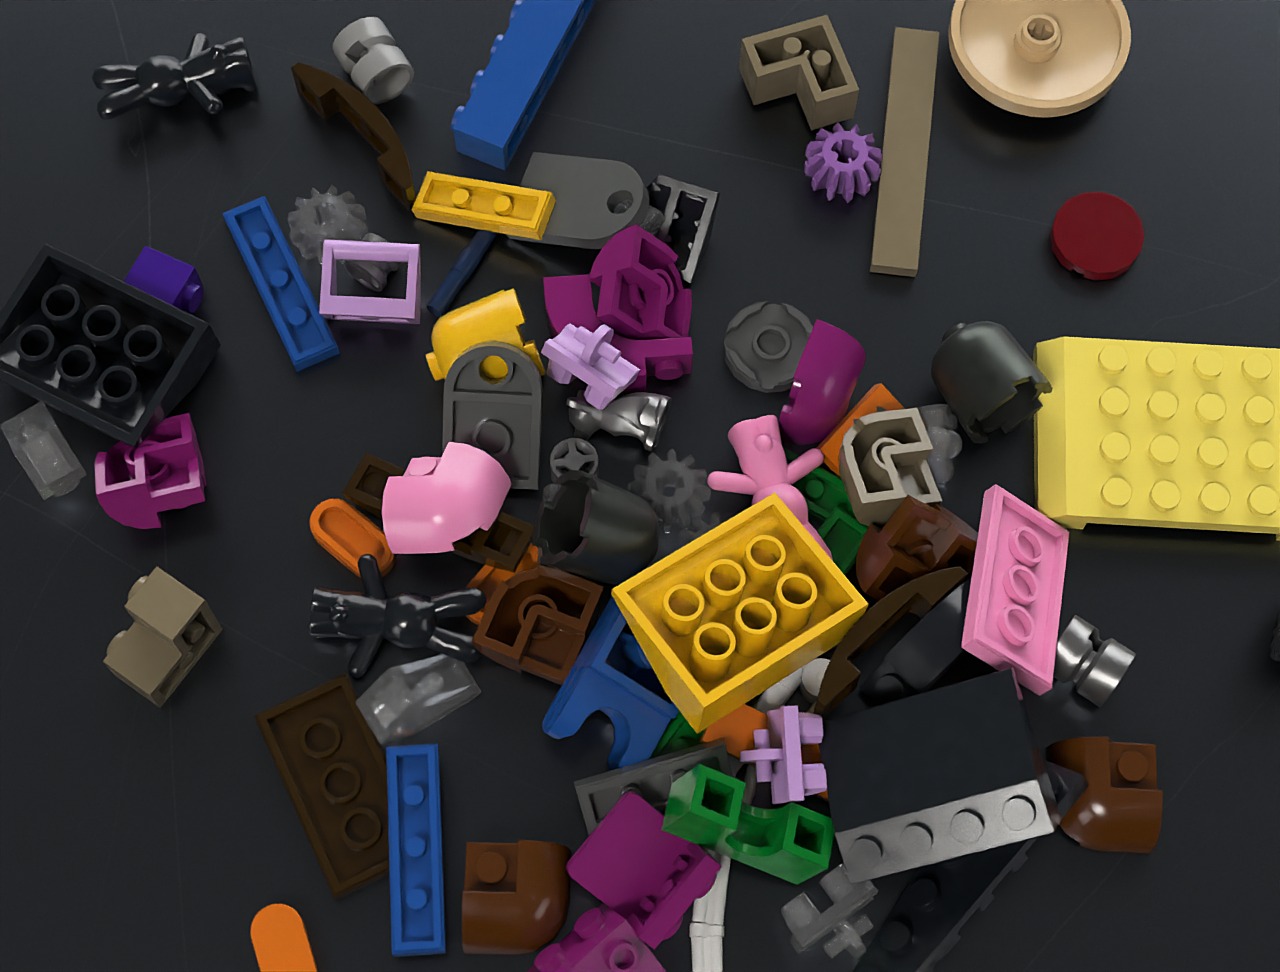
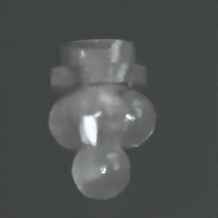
[917,404,963,484]

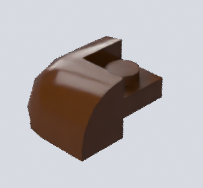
[856,495,978,613]
[472,565,604,685]
[1046,737,1163,853]
[462,839,572,955]

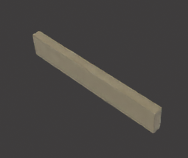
[870,27,940,277]

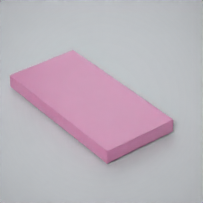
[961,484,1070,696]

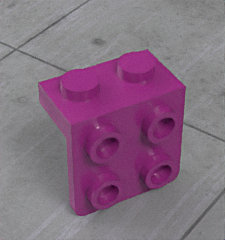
[566,792,722,950]
[526,903,666,972]

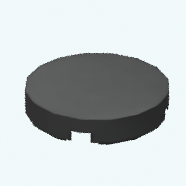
[724,301,813,393]

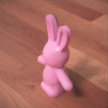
[707,415,833,561]

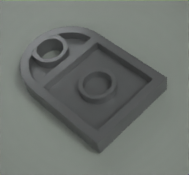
[506,152,649,249]
[442,341,543,490]

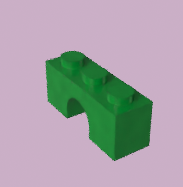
[661,764,834,885]

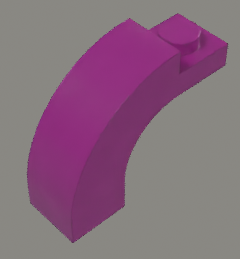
[543,274,693,394]

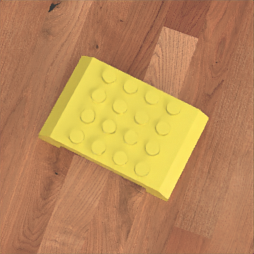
[1033,337,1280,541]

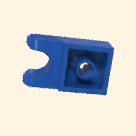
[542,580,679,771]

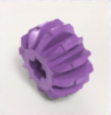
[804,122,882,203]

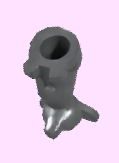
[566,390,672,451]

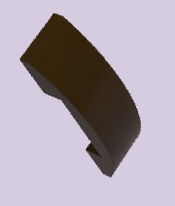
[291,63,416,212]
[342,453,534,572]
[813,566,967,720]

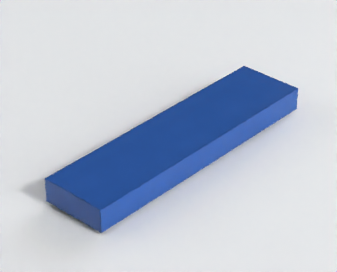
[222,196,340,372]
[386,744,446,957]

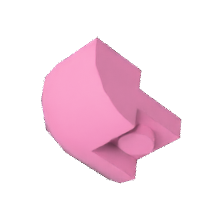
[382,442,512,554]

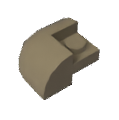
[838,408,942,526]

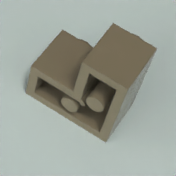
[739,15,859,130]
[103,567,223,708]

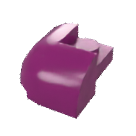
[588,225,692,340]
[778,319,866,446]
[95,413,207,529]

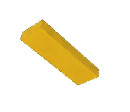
[412,171,556,240]

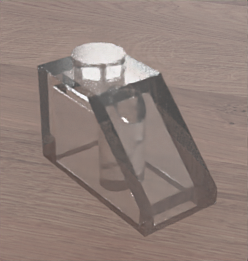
[0,401,87,500]
[355,655,482,744]

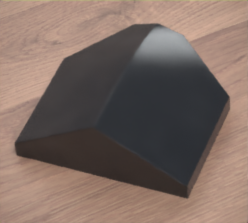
[632,174,720,282]

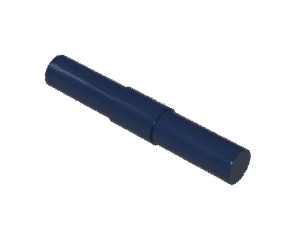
[426,229,498,317]

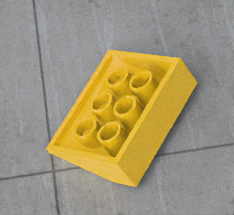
[611,492,868,734]

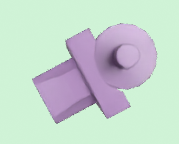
[541,323,640,410]
[740,706,827,804]

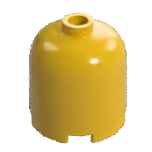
[426,288,545,381]

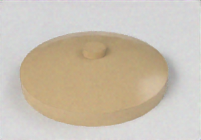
[948,0,1131,117]

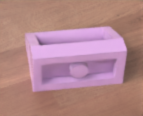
[319,239,421,324]

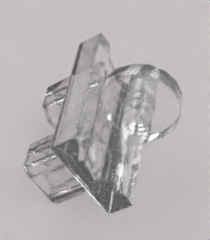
[781,863,879,958]

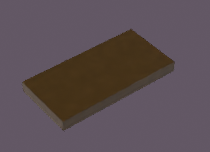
[254,673,390,901]

